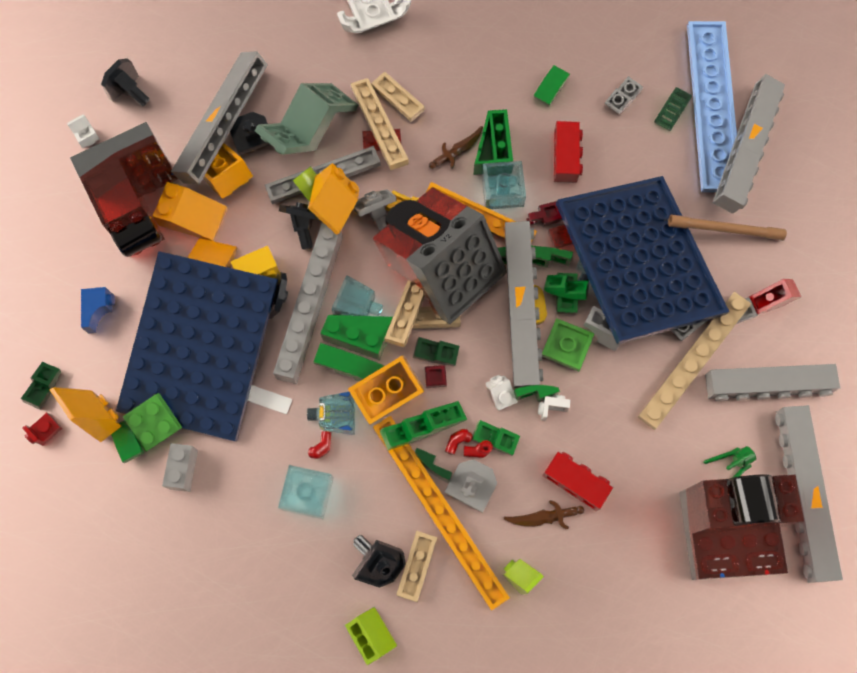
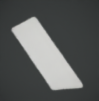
[248,385,292,414]

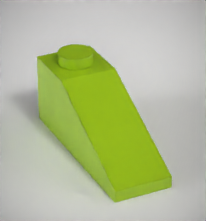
[503,559,544,595]

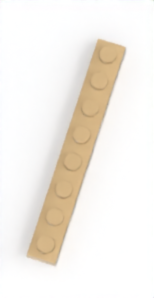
[638,292,751,430]

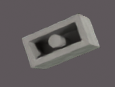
[162,443,198,492]

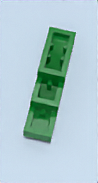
[498,245,573,268]
[313,343,384,381]
[380,401,467,450]

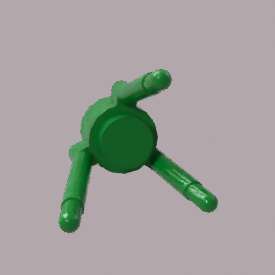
[704,446,757,494]

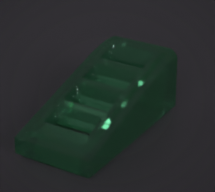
[654,87,692,131]

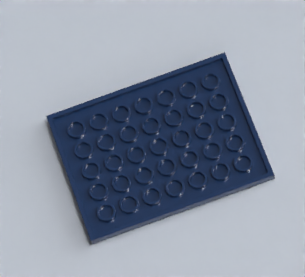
[556,176,730,345]
[116,251,278,441]

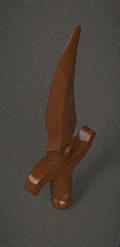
[429,126,483,169]
[504,500,584,529]

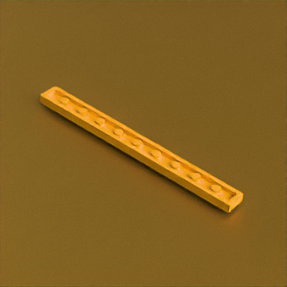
[373,416,510,611]

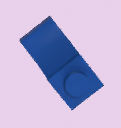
[81,287,115,334]

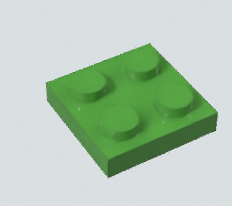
[542,318,594,372]
[123,393,182,452]

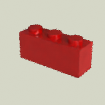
[554,121,583,183]
[542,452,614,512]

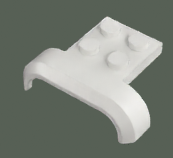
[337,0,411,33]

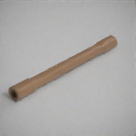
[668,215,787,241]

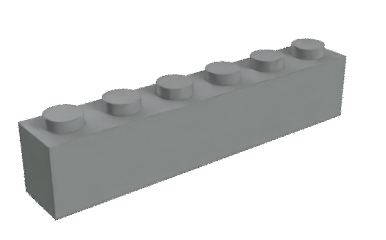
[705,364,840,402]

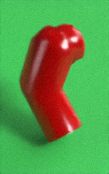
[445,429,473,455]
[308,431,332,459]
[463,440,493,458]

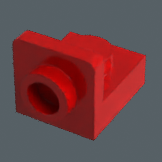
[22,412,63,446]

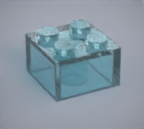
[482,161,526,209]
[278,465,334,520]

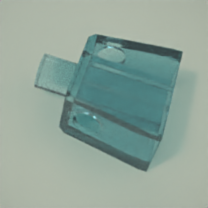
[331,275,383,316]

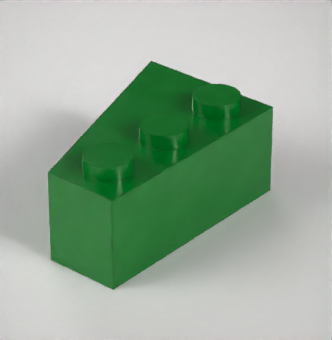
[473,109,513,175]
[320,315,393,361]

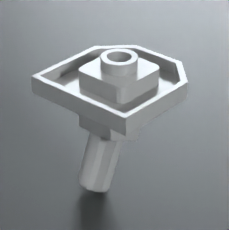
[354,189,397,237]
[444,459,497,513]

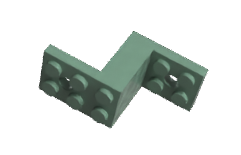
[255,83,359,155]

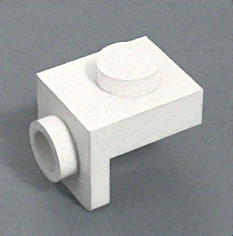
[67,115,99,148]
[485,375,517,410]
[538,395,571,421]

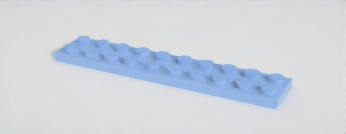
[687,21,737,192]

